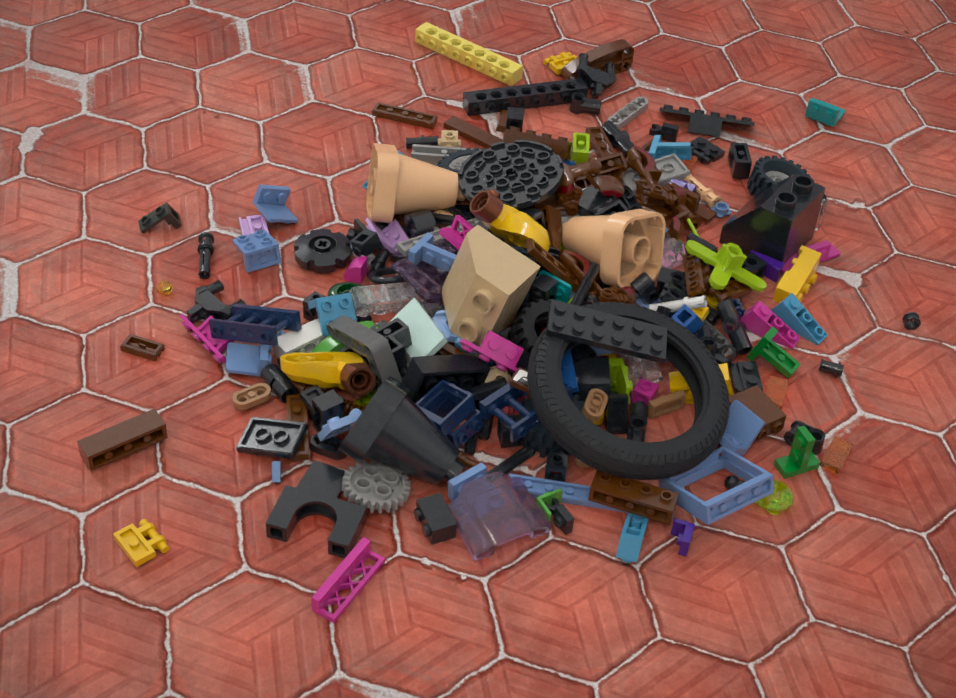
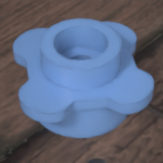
[711,202,731,218]

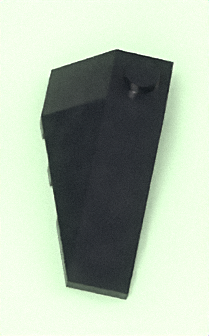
[573,356,611,401]

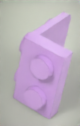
[365,218,409,254]

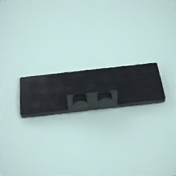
[659,104,755,137]

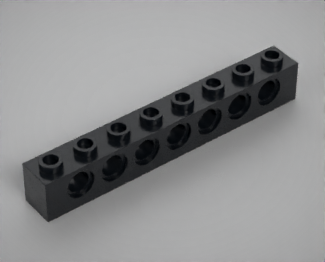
[462,78,588,116]

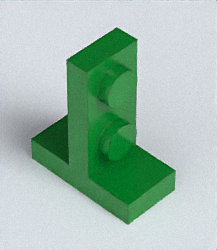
[746,326,801,378]
[774,426,820,479]

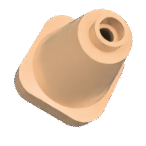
[366,143,465,223]
[561,209,666,288]

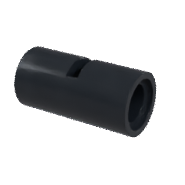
[260,364,298,403]

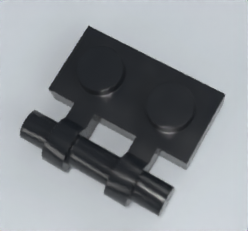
[691,136,725,164]

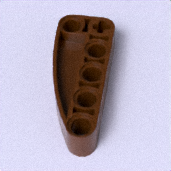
[561,39,634,80]

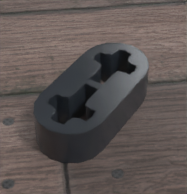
[310,434,347,460]

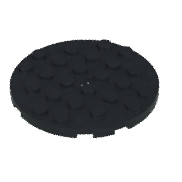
[459,140,564,210]

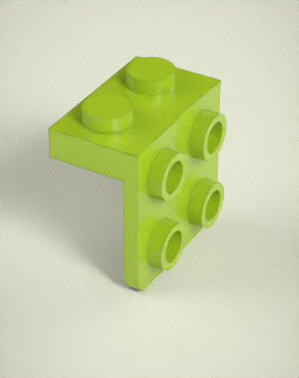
[609,358,633,405]

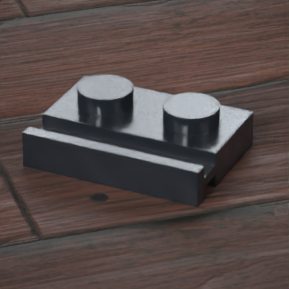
[728,361,763,394]

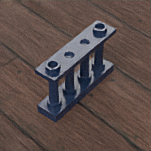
[209,304,302,346]
[480,370,573,443]

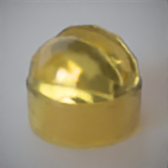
[156,279,173,296]

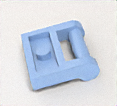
[317,408,362,442]

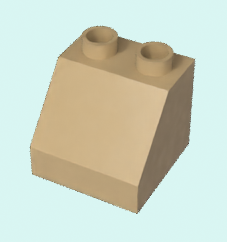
[441,225,541,347]

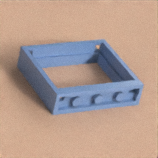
[659,446,774,525]

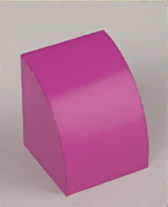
[344,256,367,285]

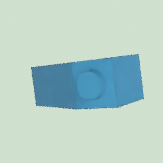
[616,513,649,563]

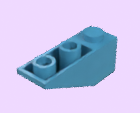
[771,293,828,345]

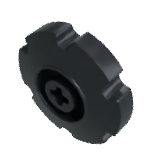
[294,229,352,273]

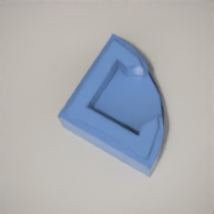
[272,461,281,482]

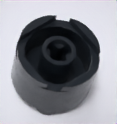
[402,210,436,239]

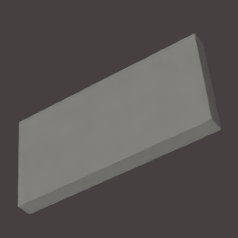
[621,153,691,195]

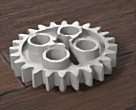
[342,460,411,514]

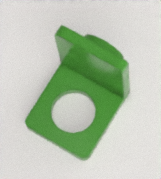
[535,488,563,527]

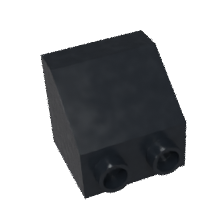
[719,174,825,264]

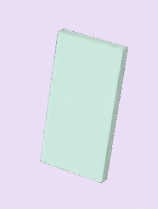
[391,298,448,358]

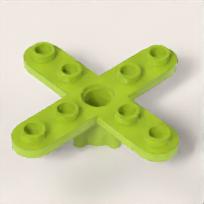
[685,240,767,292]

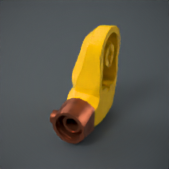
[469,189,551,252]
[280,352,376,399]

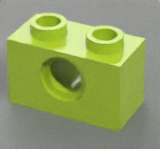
[571,132,590,164]

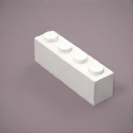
[273,318,328,358]

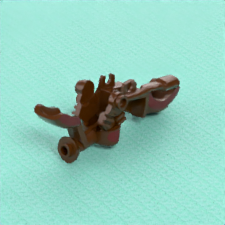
[627,145,702,249]
[531,157,625,216]
[559,249,638,305]

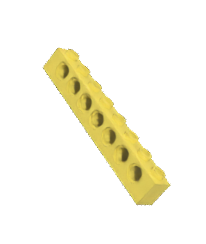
[415,22,523,86]

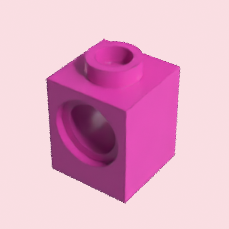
[630,378,659,406]

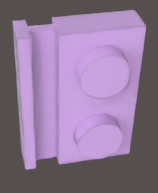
[238,214,269,235]

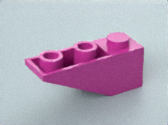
[741,300,800,349]

